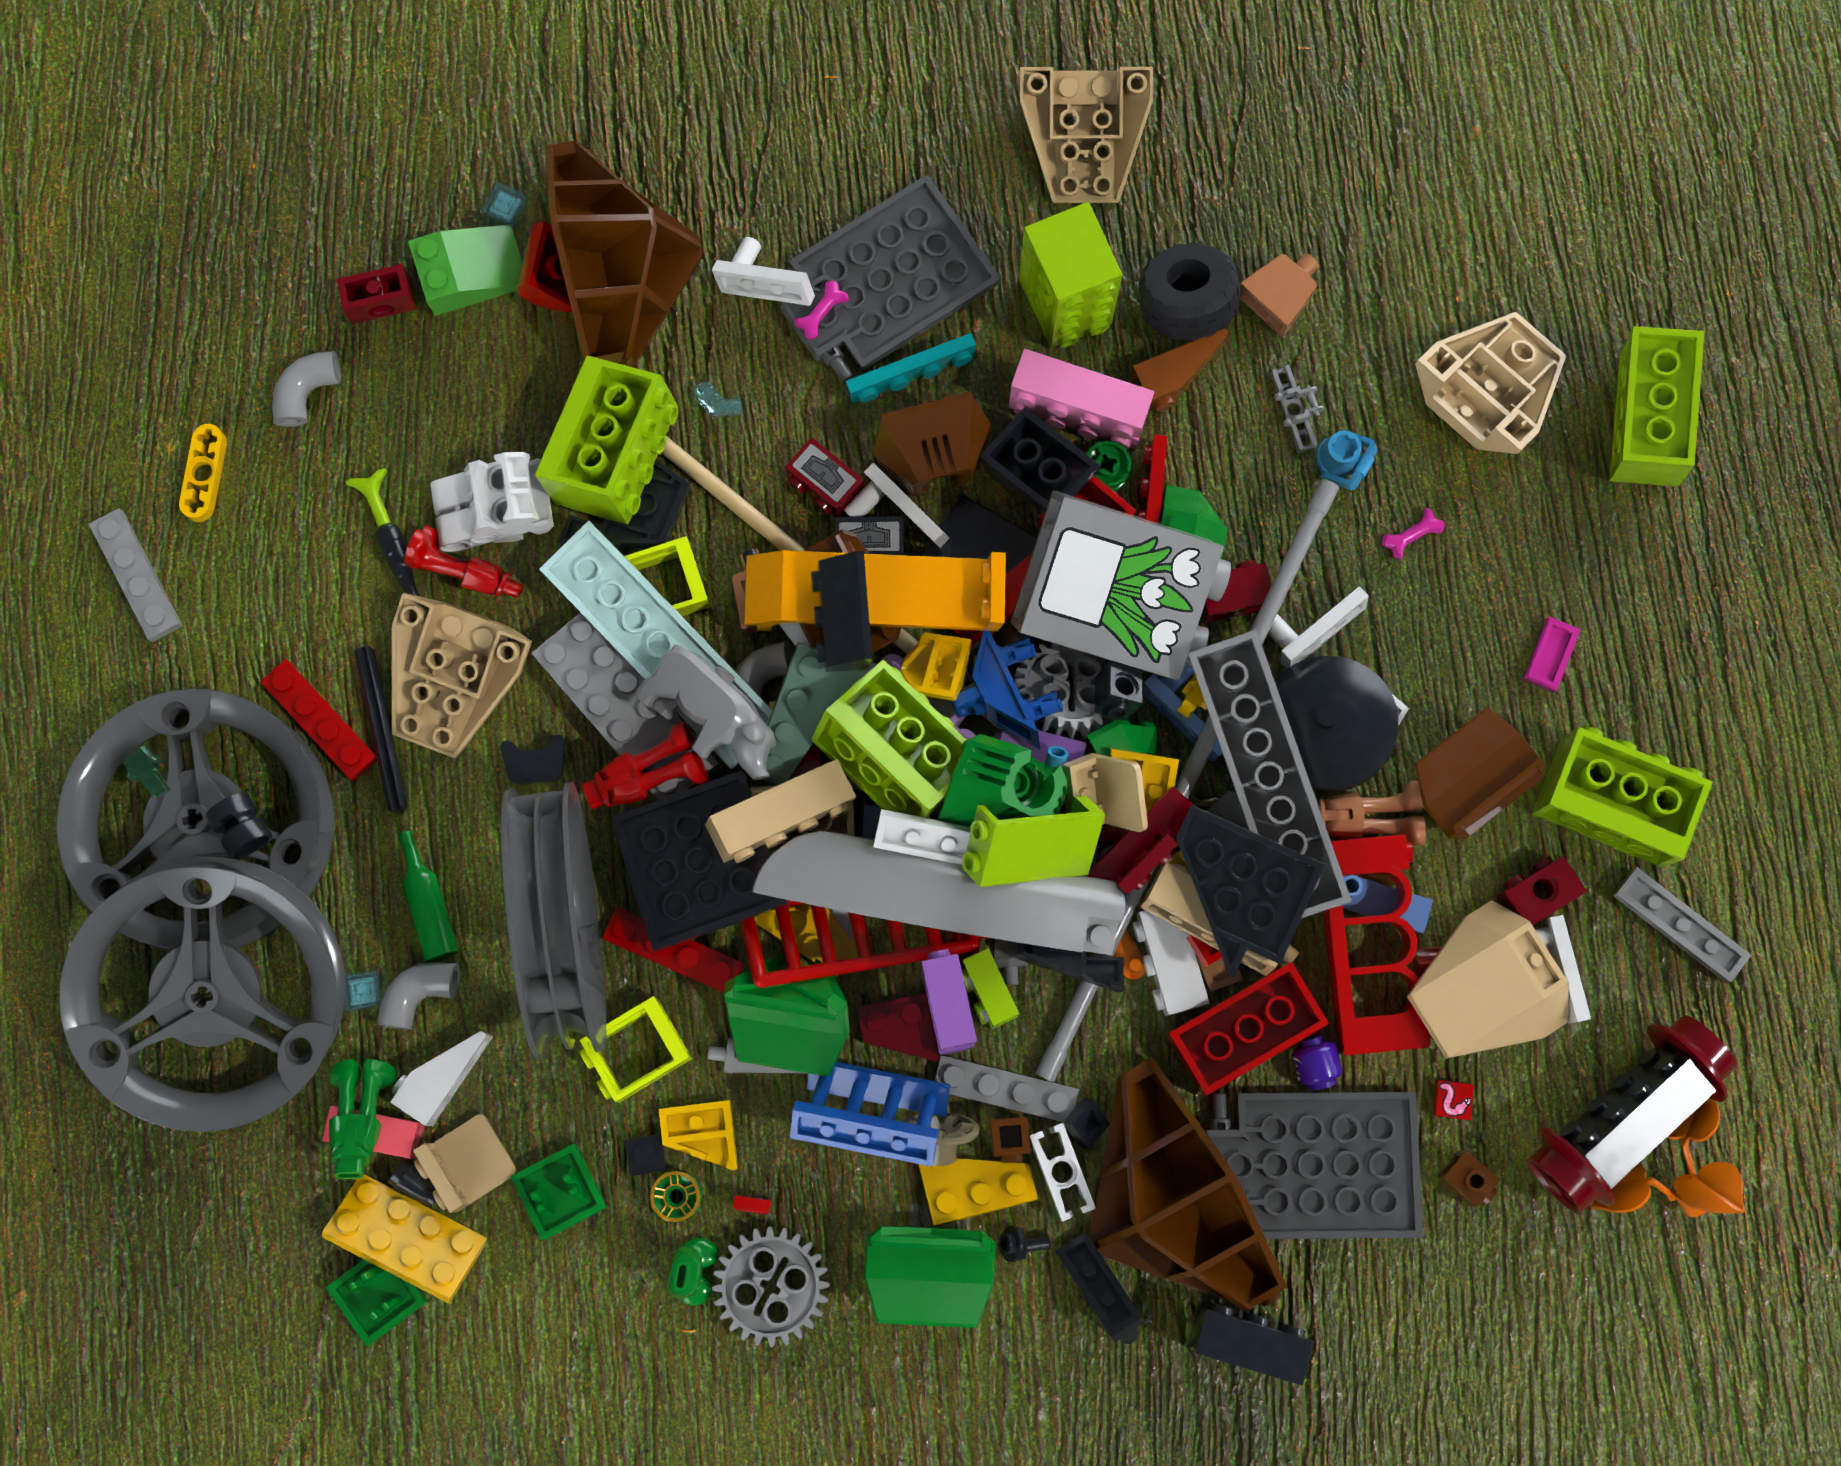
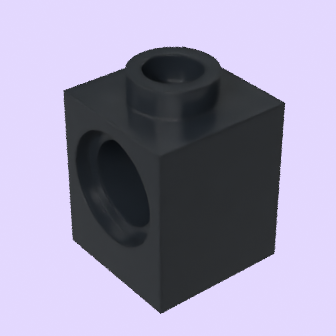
[1095,660,1142,720]

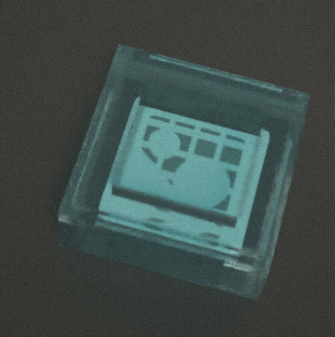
[482,182,528,227]
[345,970,382,1012]

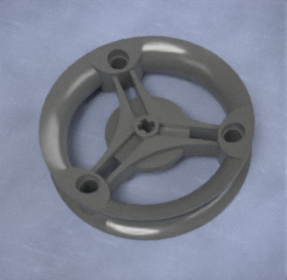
[57,689,335,950]
[501,781,606,1061]
[59,856,346,1132]

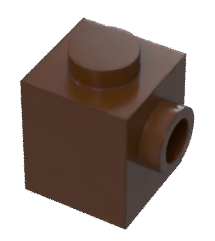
[990,1117,1030,1163]
[1436,1150,1500,1207]

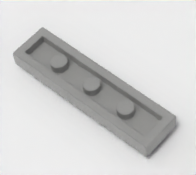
[89,508,183,642]
[1612,867,1751,984]
[935,1055,1079,1122]

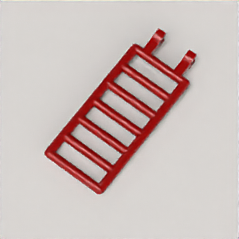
[741,900,988,988]

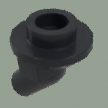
[998,1226,1051,1262]

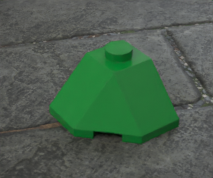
[1159,485,1227,559]
[1087,719,1160,757]

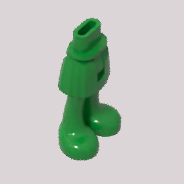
[329,1059,397,1180]
[667,1238,718,1306]

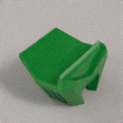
[938,734,1068,827]
[725,953,849,1077]
[864,1226,996,1328]

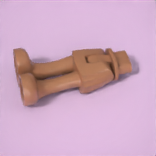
[1317,781,1426,846]

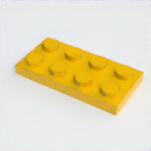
[322,1174,487,1304]

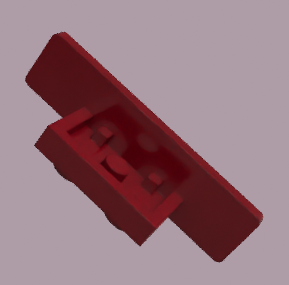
[1085,786,1196,894]

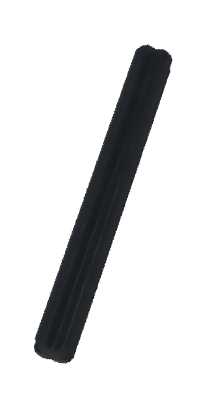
[354,646,408,812]

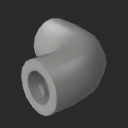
[272,350,341,427]
[735,641,793,698]
[376,961,460,1030]

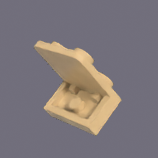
[1061,753,1148,832]
[413,1114,517,1213]

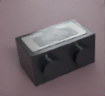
[835,516,904,555]

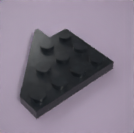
[1176,805,1325,977]

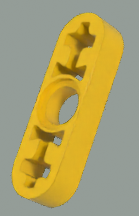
[179,424,227,522]

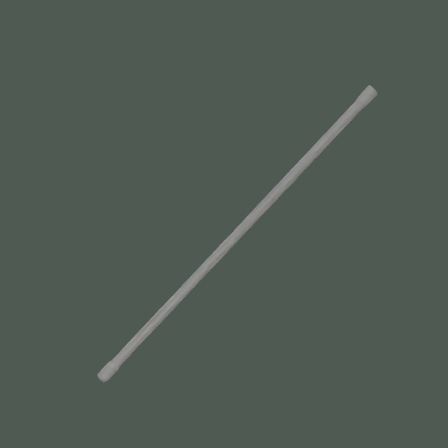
[1035,479,1339,1083]

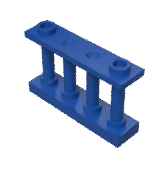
[790,1062,950,1167]

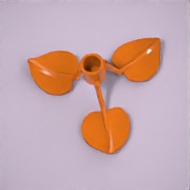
[1590,1098,1745,1217]

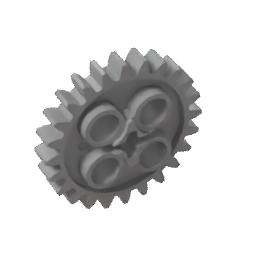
[1014,642,1116,739]
[712,1226,830,1347]

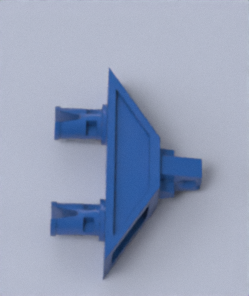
[951,631,1063,749]

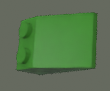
[408,225,523,316]

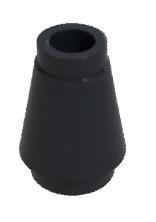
[388,1159,436,1208]

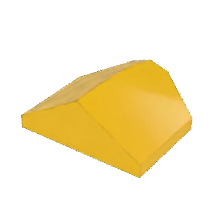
[900,632,971,701]

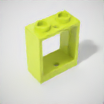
[624,536,710,616]
[579,996,693,1103]

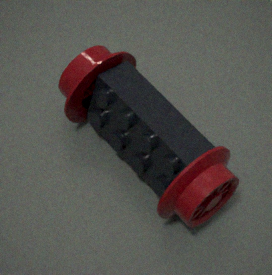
[1527,1015,1737,1215]

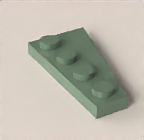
[763,642,862,785]

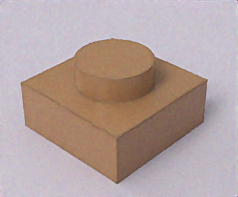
[1197,958,1243,993]

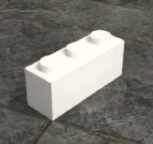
[1133,910,1210,1017]

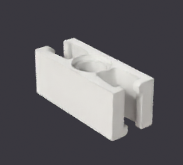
[1029,1123,1096,1222]

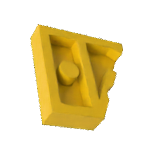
[659,1100,738,1170]

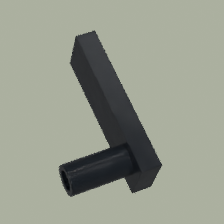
[1056,1232,1145,1344]

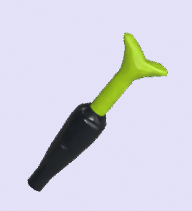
[345,468,420,596]

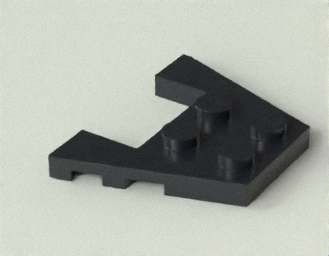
[557,460,691,548]
[1017,867,1124,992]

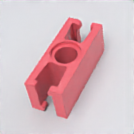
[322,1105,425,1159]

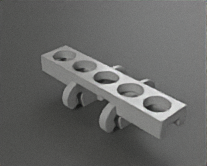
[1270,365,1324,453]

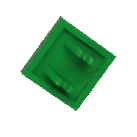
[511,1143,608,1241]
[326,1259,429,1347]

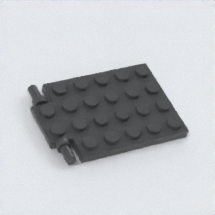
[779,174,1001,383]
[1205,1092,1423,1239]

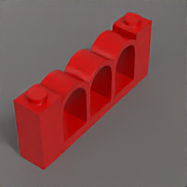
[1323,834,1433,1056]

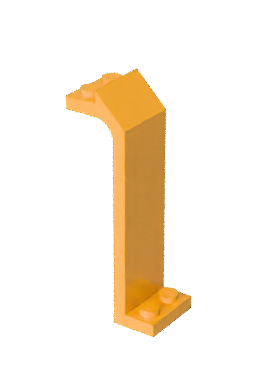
[744,550,1006,632]

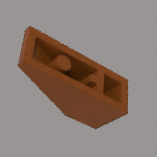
[1130,328,1228,412]

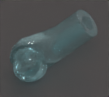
[696,382,743,416]

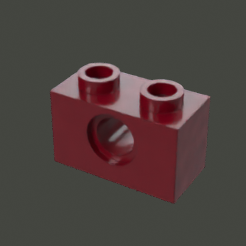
[336,264,418,324]
[1497,855,1587,926]

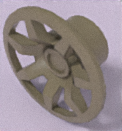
[903,1112,980,1166]

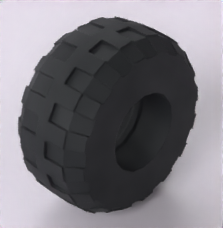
[1139,243,1241,341]

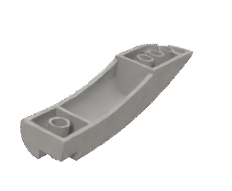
[752,831,1125,955]

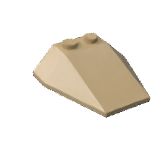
[1415,312,1566,454]

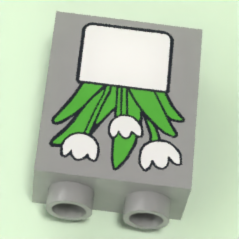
[1010,490,1231,681]

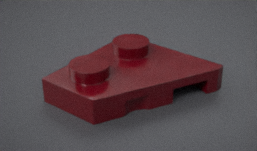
[857,993,940,1062]

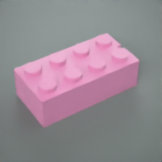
[1009,348,1155,450]

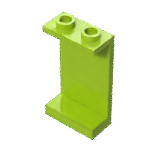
[962,795,1105,887]

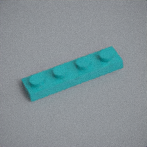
[846,333,976,404]

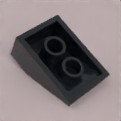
[979,407,1101,513]

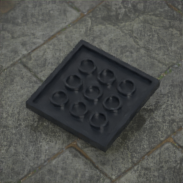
[610,770,789,952]

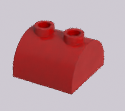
[517,221,572,312]

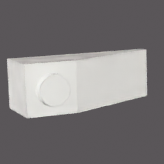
[390,1031,493,1126]

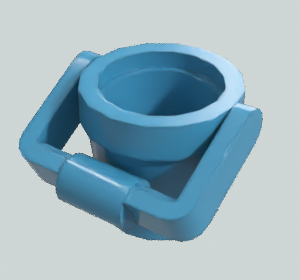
[1315,430,1378,490]

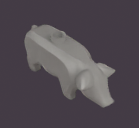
[636,645,776,780]

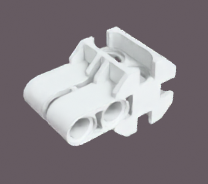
[430,452,554,552]

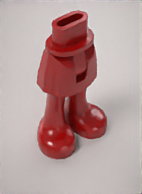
[404,525,525,598]
[582,721,709,809]

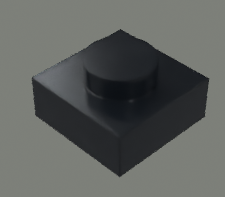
[1063,1097,1110,1150]
[625,1134,667,1176]

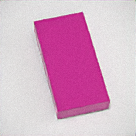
[1522,616,1581,693]

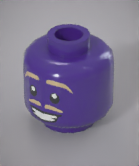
[1292,1035,1342,1090]

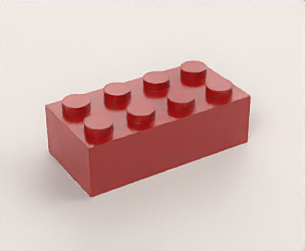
[1165,962,1329,1097]

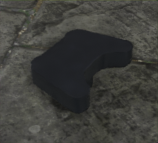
[500,735,566,785]

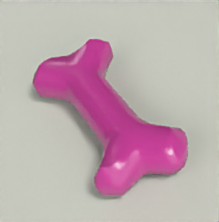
[794,281,849,340]
[1381,508,1445,560]

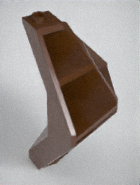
[545,140,703,368]
[1088,1057,1287,1312]

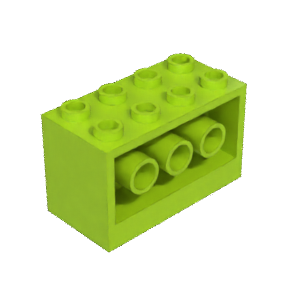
[1019,201,1123,349]
[1609,326,1705,487]
[534,355,678,525]
[811,660,967,819]
[1532,726,1713,868]

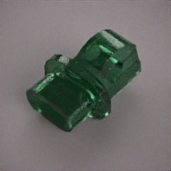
[123,745,170,799]

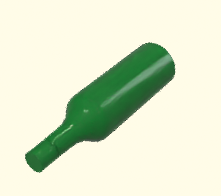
[398,830,459,962]

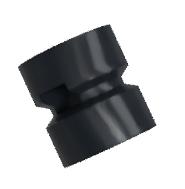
[206,792,273,859]

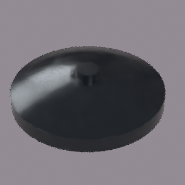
[1274,656,1398,793]

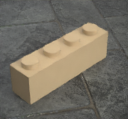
[705,759,856,863]
[1140,863,1278,976]

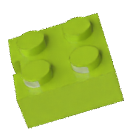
[962,948,1019,1030]

